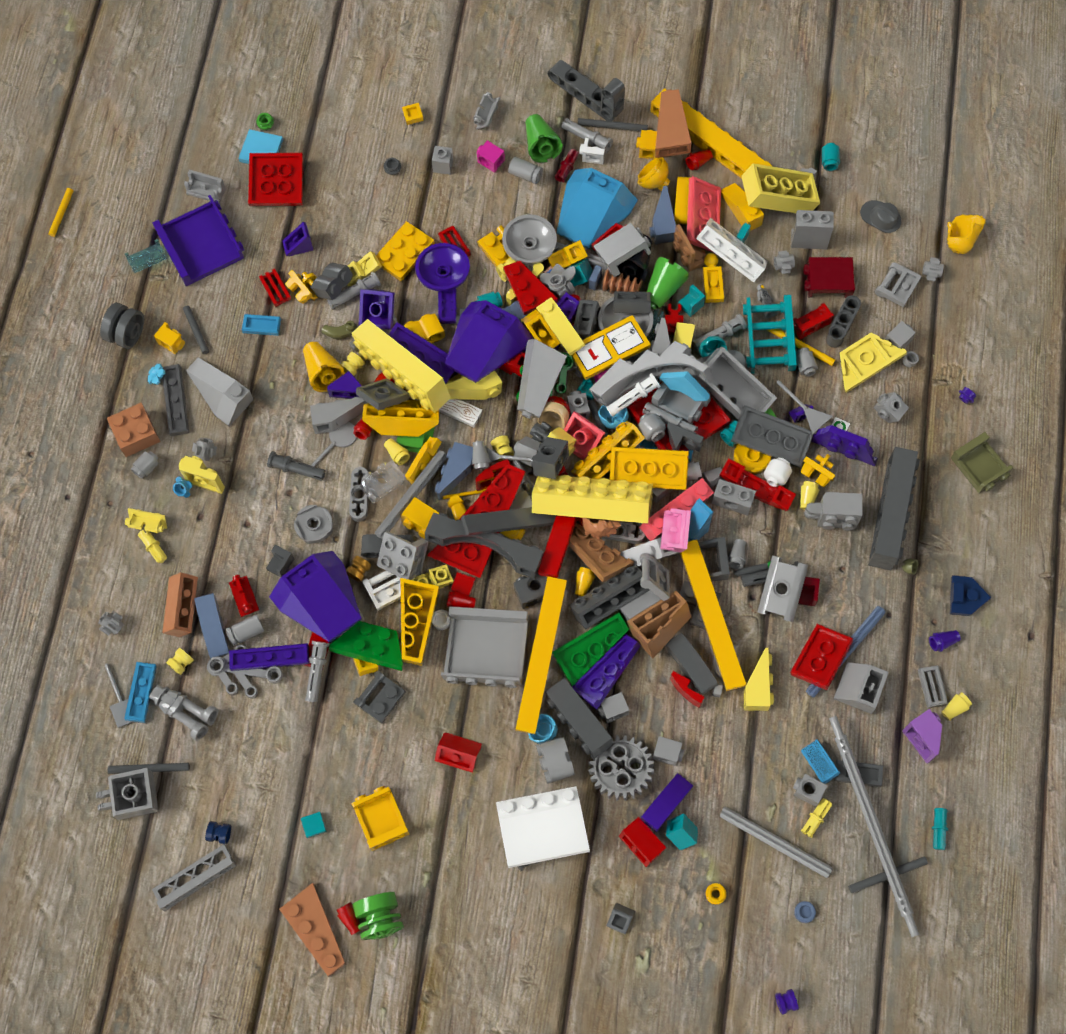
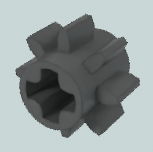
[530,422,552,443]

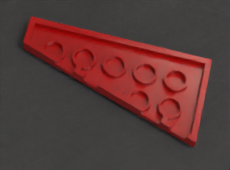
[427,464,526,578]

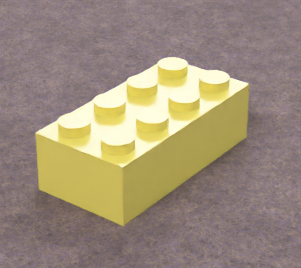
[742,163,820,213]

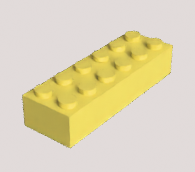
[351,319,451,413]
[532,475,653,523]

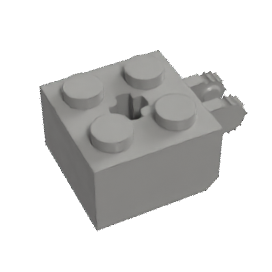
[804,492,863,531]
[96,768,158,820]

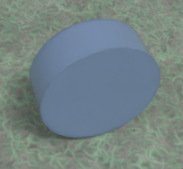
[794,901,816,923]

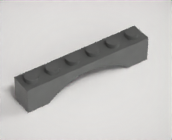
[425,512,543,579]

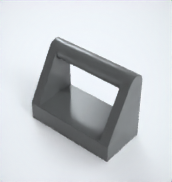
[699,537,730,581]

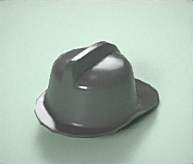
[860,200,901,233]

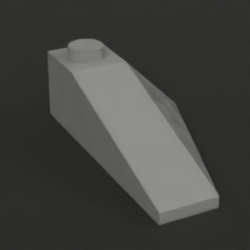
[186,357,254,426]

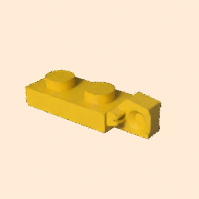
[404,436,442,484]

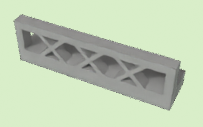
[152,844,237,911]

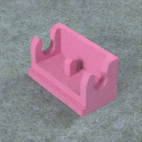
[660,509,691,553]

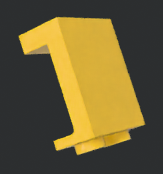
[351,786,410,851]

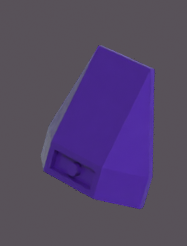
[445,300,533,383]
[269,551,362,643]

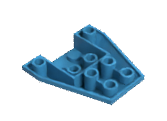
[557,168,638,249]

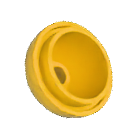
[637,157,670,191]

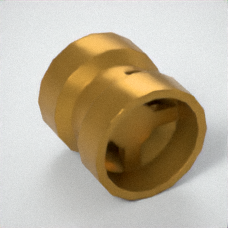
[346,556,372,582]

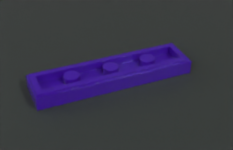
[229,643,309,671]

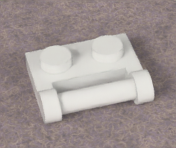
[362,571,401,611]

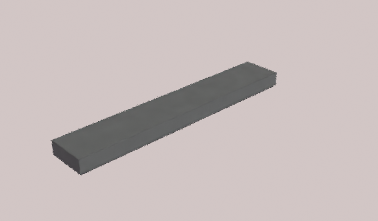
[461,507,556,536]

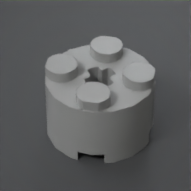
[536,737,575,784]

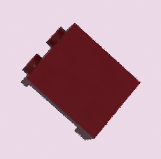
[804,257,855,298]

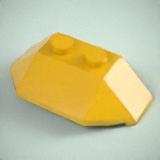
[362,400,439,437]

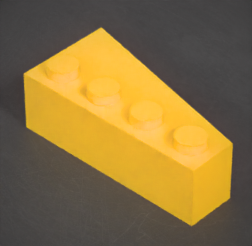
[400,578,439,666]

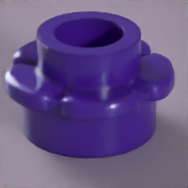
[959,387,976,404]

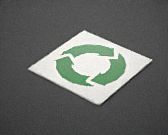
[832,417,850,431]

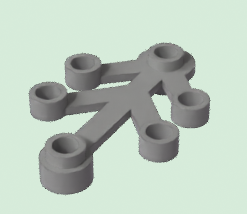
[207,645,283,699]

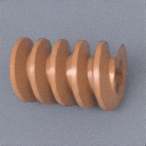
[602,269,643,294]

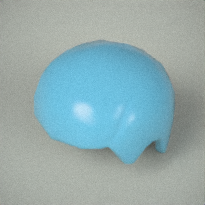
[598,405,629,429]
[528,714,557,744]

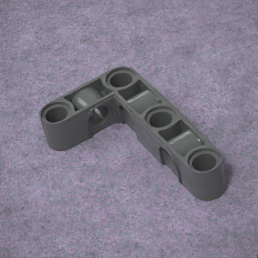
[547,60,625,121]

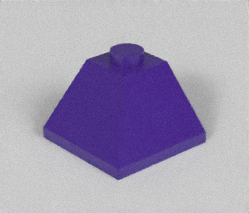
[359,289,395,330]

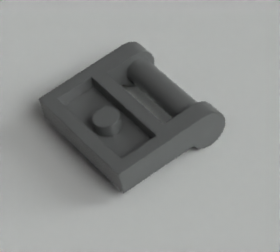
[353,671,406,724]

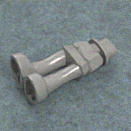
[149,685,219,741]

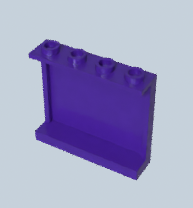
[152,195,244,286]

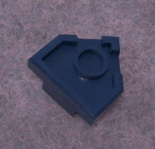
[950,575,991,616]

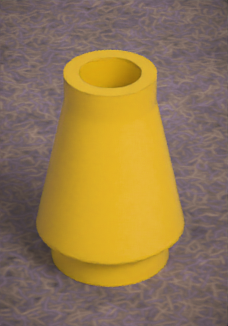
[574,567,595,597]

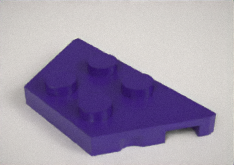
[811,425,878,466]

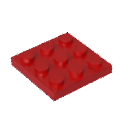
[248,153,303,206]

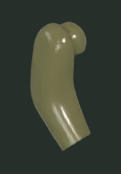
[321,321,357,340]

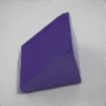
[789,404,814,423]

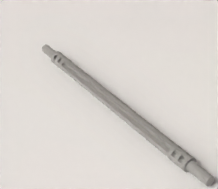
[829,716,920,937]

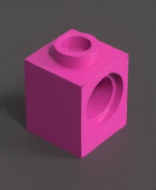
[476,140,505,173]

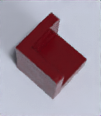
[798,577,820,607]

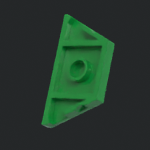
[329,621,403,671]

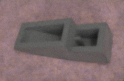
[666,633,718,695]

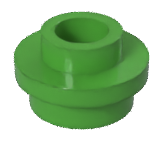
[256,113,274,130]

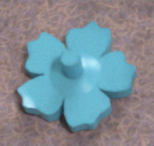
[148,364,165,385]

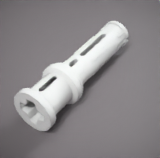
[606,373,661,417]

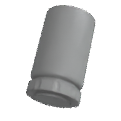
[508,156,543,184]
[226,614,265,646]

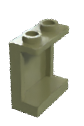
[951,432,1013,493]

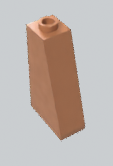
[655,89,691,158]

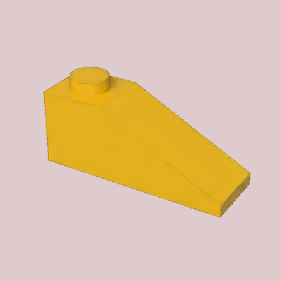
[721,183,764,231]

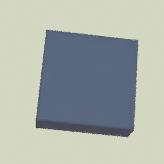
[589,265,602,291]

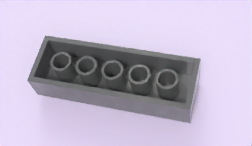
[868,447,920,571]

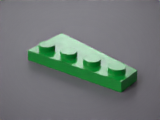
[552,613,629,687]

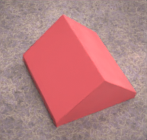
[564,411,605,460]

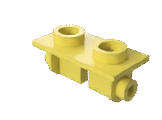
[125,508,167,533]

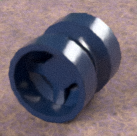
[205,821,232,845]

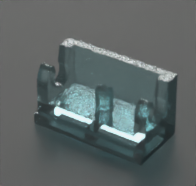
[125,239,167,273]

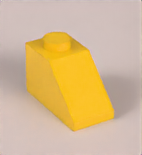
[521,309,560,348]

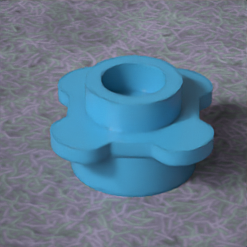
[173,476,193,498]

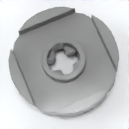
[294,505,333,544]

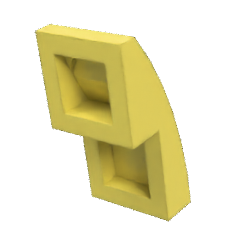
[348,251,382,287]

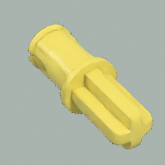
[138,530,167,563]
[801,798,832,838]

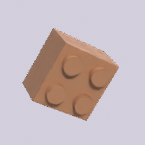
[107,403,161,457]

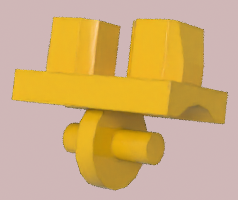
[285,270,318,304]
[801,454,836,488]

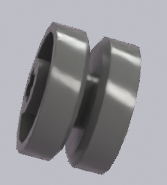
[100,302,144,349]

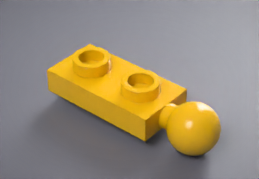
[703,253,724,303]

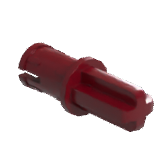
[555,149,579,183]

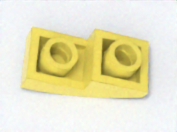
[412,564,454,589]

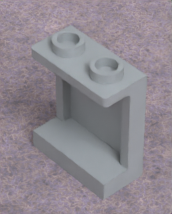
[791,210,834,250]
[594,223,651,277]
[652,381,711,424]

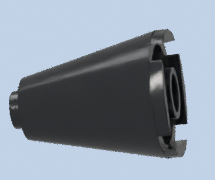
[617,234,652,284]

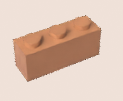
[162,572,198,637]

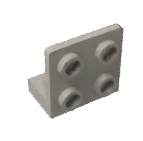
[377,531,429,580]

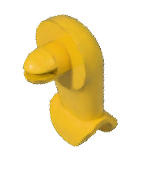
[447,495,467,520]

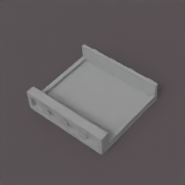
[441,607,530,688]

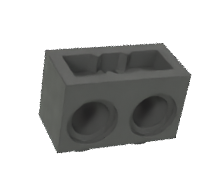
[573,299,601,340]

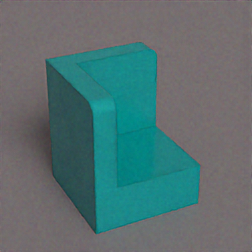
[568,258,593,287]
[678,285,705,317]
[666,813,698,850]

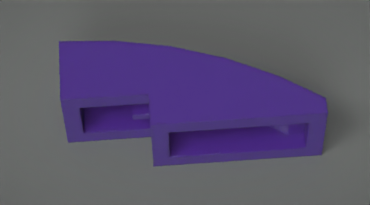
[641,773,693,833]

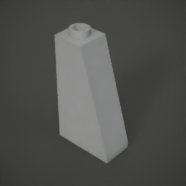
[517,339,567,419]

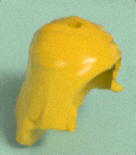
[947,214,986,255]

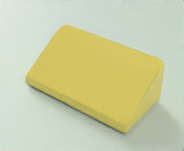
[673,322,695,348]

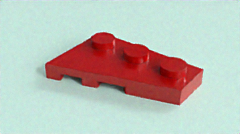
[503,261,558,315]

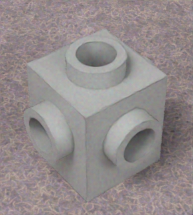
[873,392,909,423]

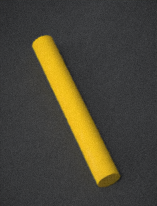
[48,188,74,237]

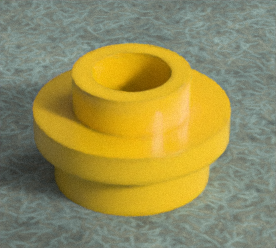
[705,883,726,905]

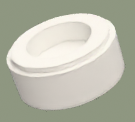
[432,610,451,630]

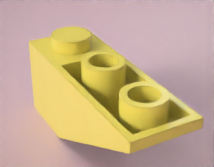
[744,648,774,711]

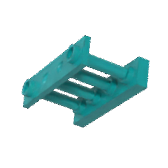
[743,295,797,374]

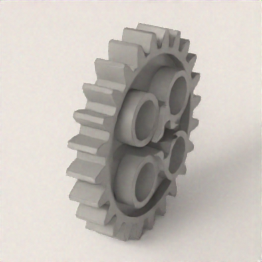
[588,735,654,801]

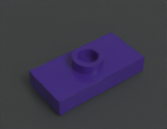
[438,288,457,324]

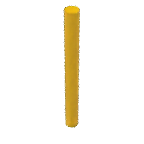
[767,329,835,366]

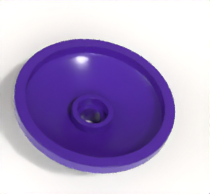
[415,243,470,291]

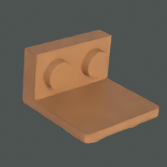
[673,224,706,272]

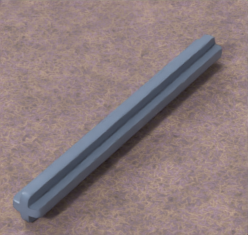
[806,606,885,697]

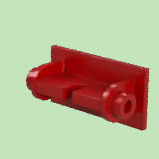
[228,575,259,617]

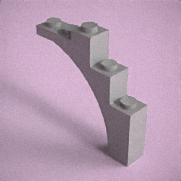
[589,341,714,406]

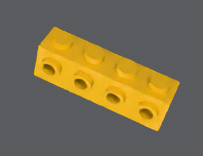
[571,421,645,479]

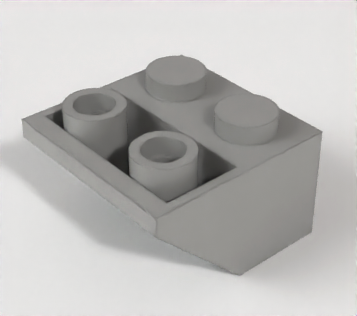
[834,662,889,714]

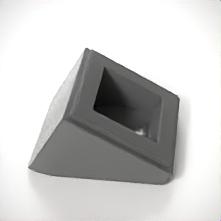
[606,903,635,935]

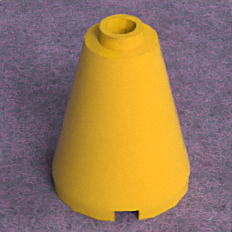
[303,342,345,392]

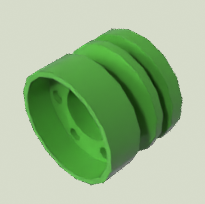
[352,892,404,940]

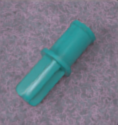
[932,808,949,850]

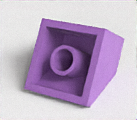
[902,709,942,764]

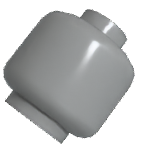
[638,413,666,442]

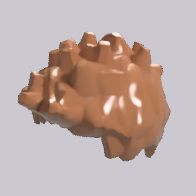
[582,518,622,540]

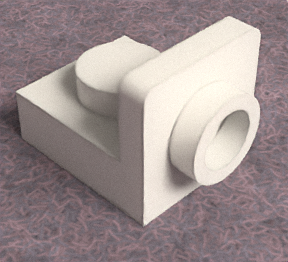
[579,138,605,165]

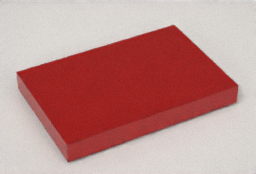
[790,624,853,690]

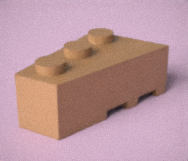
[627,591,691,659]

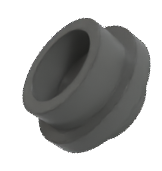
[383,157,401,175]

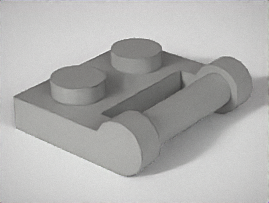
[875,263,922,307]
[640,553,670,601]

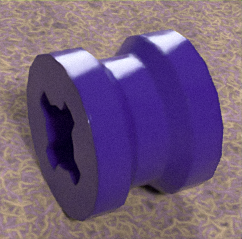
[775,989,799,1015]

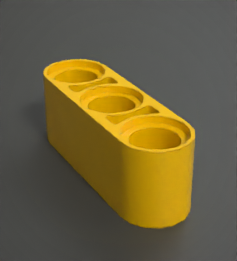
[674,176,691,225]

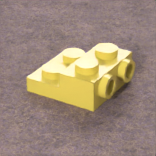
[179,456,225,494]

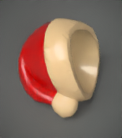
[537,396,570,431]

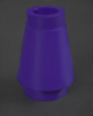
[929,630,961,652]

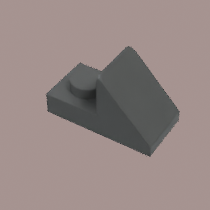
[667,422,704,452]

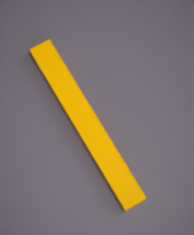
[680,539,746,691]
[515,577,567,735]

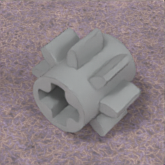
[774,250,795,274]
[922,257,944,281]
[192,438,217,461]
[98,611,124,636]

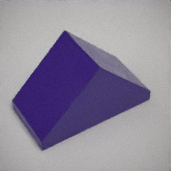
[282,222,313,256]
[327,371,361,399]

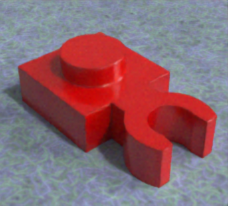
[665,303,684,335]

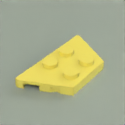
[840,333,907,393]

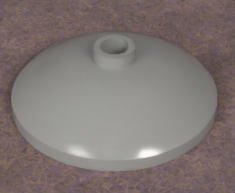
[502,214,557,264]
[598,297,653,337]

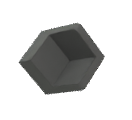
[266,545,294,577]

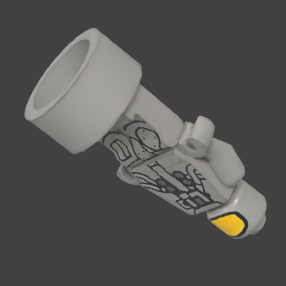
[757,284,779,318]

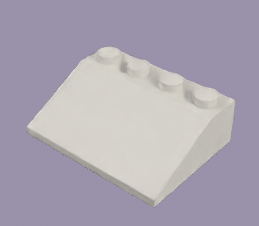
[496,786,590,868]

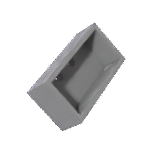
[693,347,777,420]

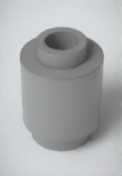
[796,348,818,377]
[131,451,159,479]

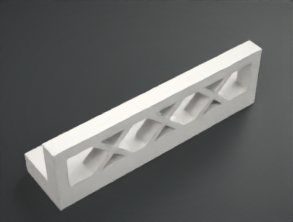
[696,218,768,282]

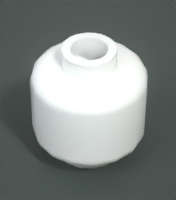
[764,458,792,487]

